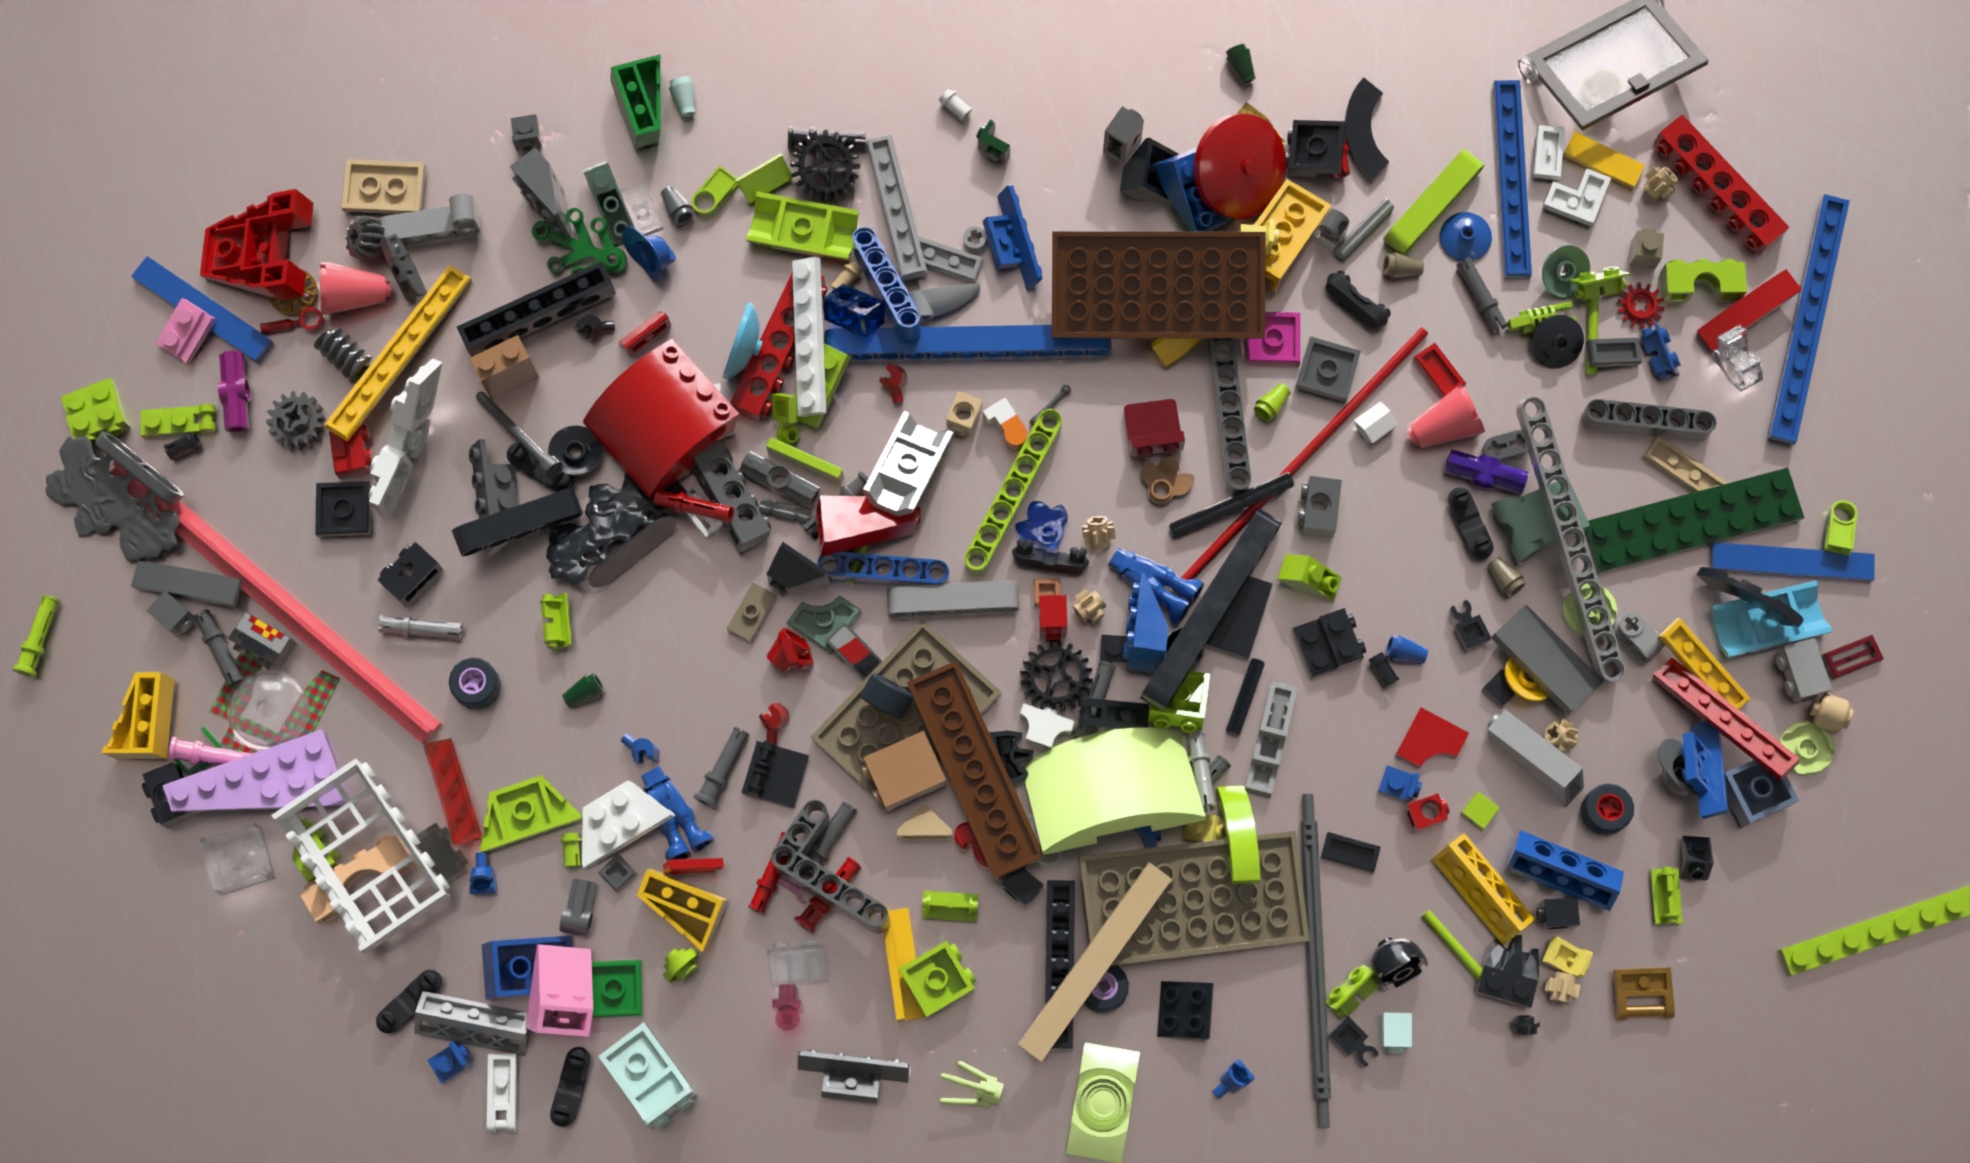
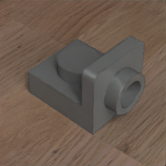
[511,114,542,152]

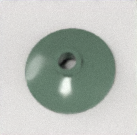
[1542,245,1590,297]

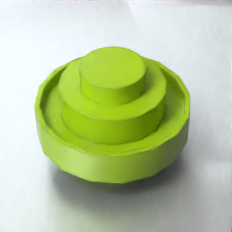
[663,948,699,983]

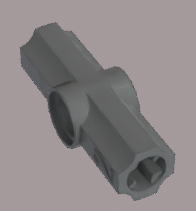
[739,451,820,508]

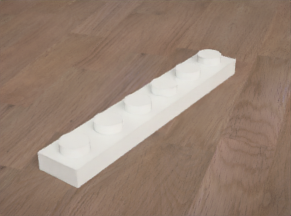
[792,257,826,417]

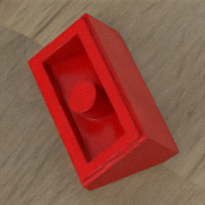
[619,311,671,356]

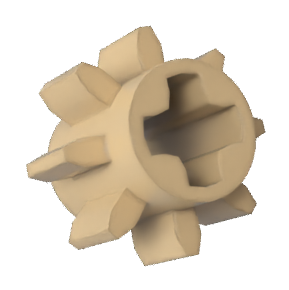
[1644,167,1677,199]
[1082,516,1116,549]
[1073,589,1106,624]
[1544,719,1579,753]
[1545,972,1581,1005]

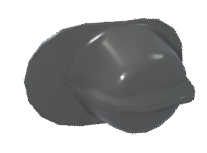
[1658,739,1698,796]

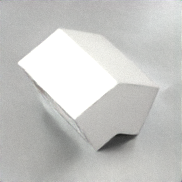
[1354,402,1398,443]

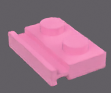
[156,298,216,364]

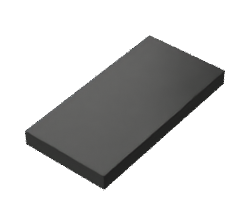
[1491,604,1604,716]

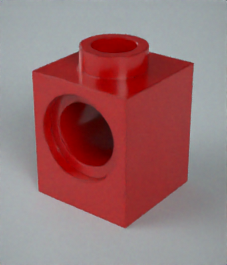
[1404,793,1450,834]

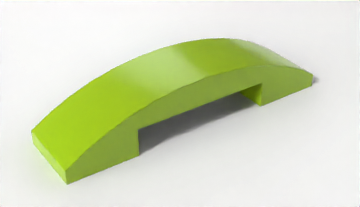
[1216,786,1260,884]

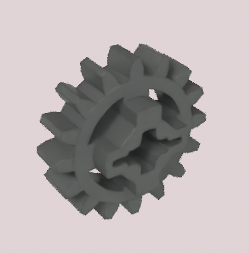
[266,391,326,449]

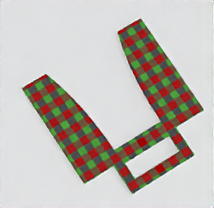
[209,647,340,754]

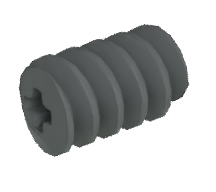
[314,327,372,384]

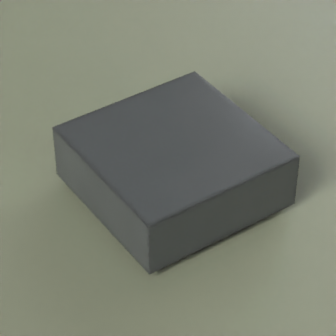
[598,854,637,893]

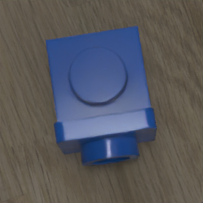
[1377,765,1422,803]
[427,1041,472,1085]

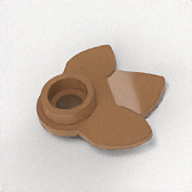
[1141,455,1194,505]

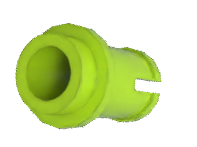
[560,833,582,868]

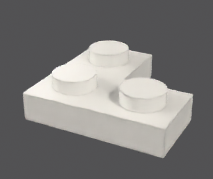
[1542,169,1611,227]

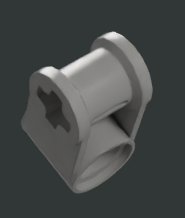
[1613,612,1665,663]

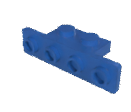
[982,185,1042,289]
[1681,721,1728,819]

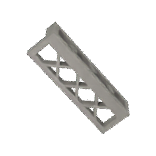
[414,991,529,1056]

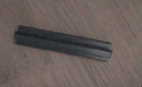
[1226,658,1265,736]

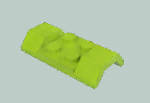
[746,191,859,261]

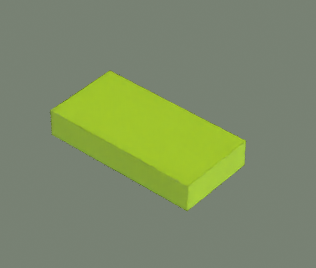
[735,154,793,203]

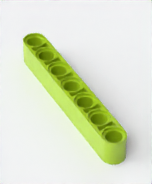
[965,409,1062,576]

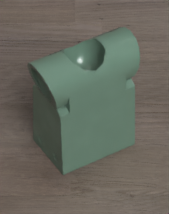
[1491,477,1590,565]

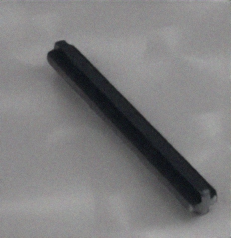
[1169,472,1294,538]

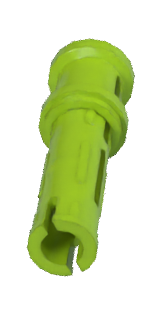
[12,595,60,678]

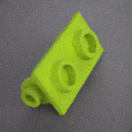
[1570,267,1630,301]
[540,593,571,651]
[1650,867,1683,925]
[922,891,979,922]
[1326,965,1379,1019]

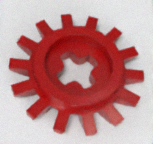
[1617,282,1665,328]

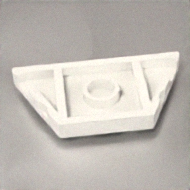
[582,780,675,869]

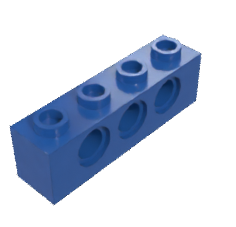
[1505,830,1624,911]

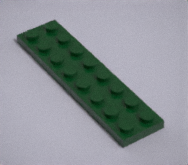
[1585,467,1805,574]

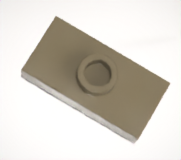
[727,583,777,643]

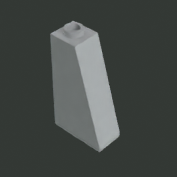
[1487,709,1584,807]

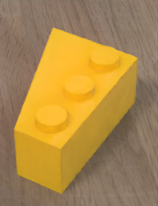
[101,672,175,759]
[637,869,728,953]

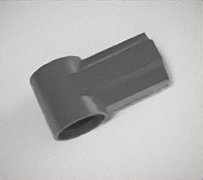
[559,879,597,936]

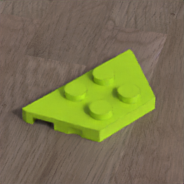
[479,775,583,853]

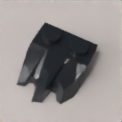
[990,730,1034,785]
[1476,935,1539,1009]

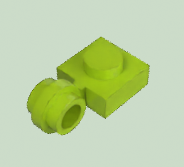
[772,393,799,445]

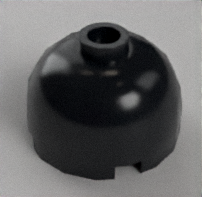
[1370,937,1428,990]

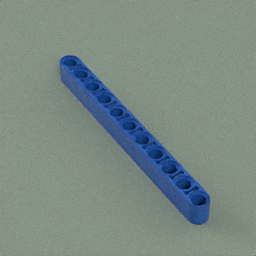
[824,325,1112,361]

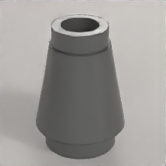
[661,186,694,225]

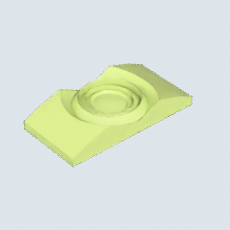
[1066,1043,1140,1163]

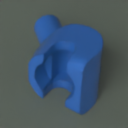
[621,733,660,764]
[469,852,497,894]
[1213,1059,1255,1099]

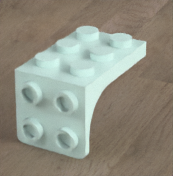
[598,1022,697,1130]

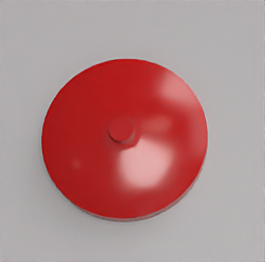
[1194,113,1286,220]

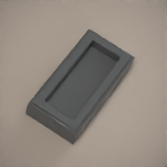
[1586,338,1642,367]

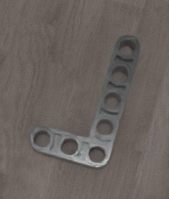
[771,800,890,934]

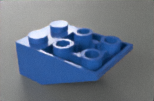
[1155,148,1235,232]
[1123,573,1168,673]

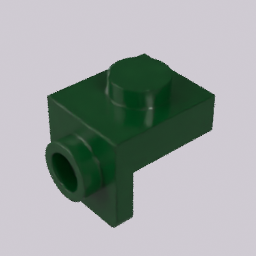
[976,119,1010,163]

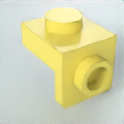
[1182,814,1227,843]
[1542,936,1593,978]

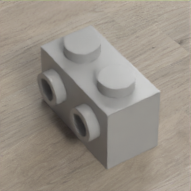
[1776,638,1832,703]

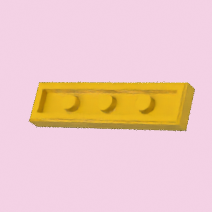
[1658,618,1751,710]

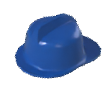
[622,226,676,280]

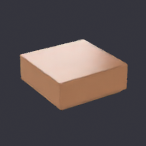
[1033,578,1061,607]

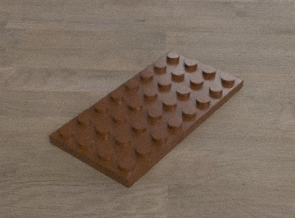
[1052,231,1266,339]

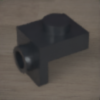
[1680,836,1714,880]

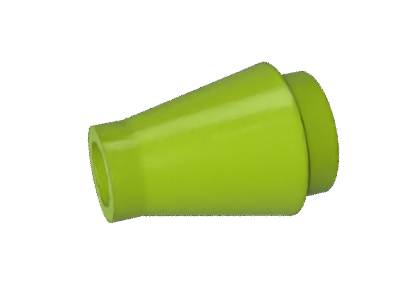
[1254,383,1291,422]

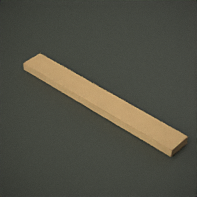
[1018,862,1172,1062]

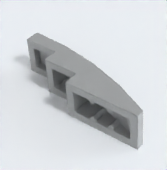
[1245,681,1298,798]

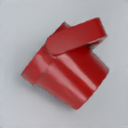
[766,628,814,672]

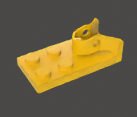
[1254,179,1331,292]

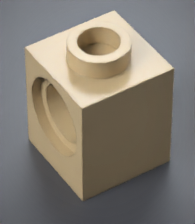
[946,391,983,436]

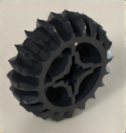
[790,130,861,201]
[1020,640,1093,713]

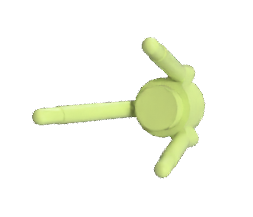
[940,1061,1003,1108]

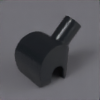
[574,314,615,341]

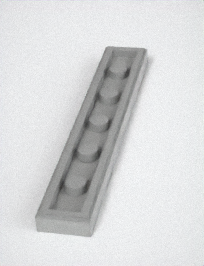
[866,134,928,281]

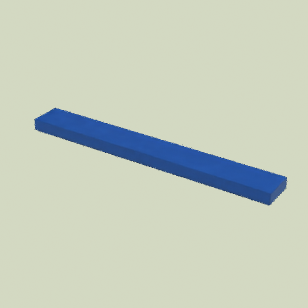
[1493,80,1532,279]

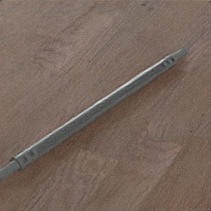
[1301,794,1331,1128]

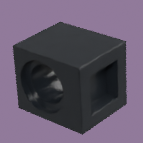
[1000,868,1044,909]
[1536,897,1580,930]

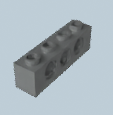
[691,441,771,553]

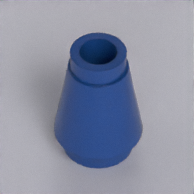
[1386,634,1428,664]

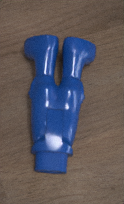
[1108,548,1204,626]
[641,767,714,861]

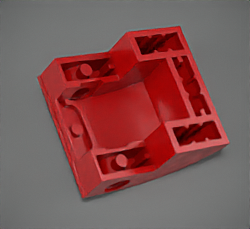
[583,339,739,499]

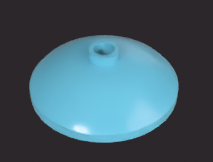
[722,303,763,379]

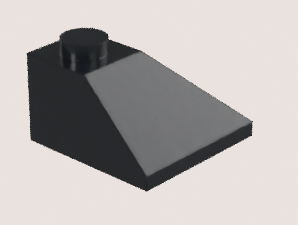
[1120,137,1179,205]
[766,542,830,595]

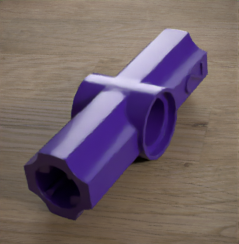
[1444,449,1529,495]

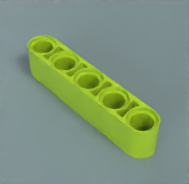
[1383,148,1485,255]

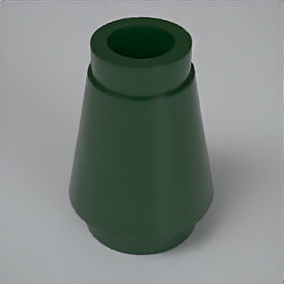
[1226,44,1256,84]
[562,673,605,708]

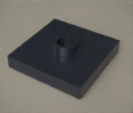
[315,481,371,537]

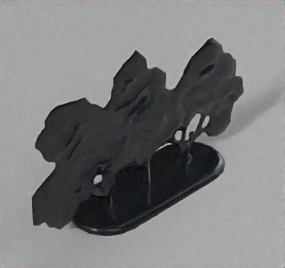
[546,473,687,588]

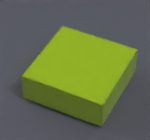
[1460,791,1500,830]

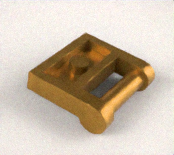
[1613,967,1675,1020]

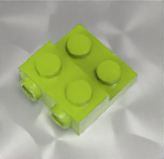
[60,377,130,445]
[1148,671,1210,733]
[899,940,976,1018]

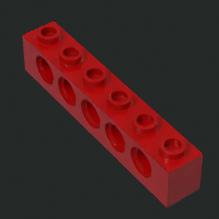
[1654,114,1790,255]
[730,271,828,423]

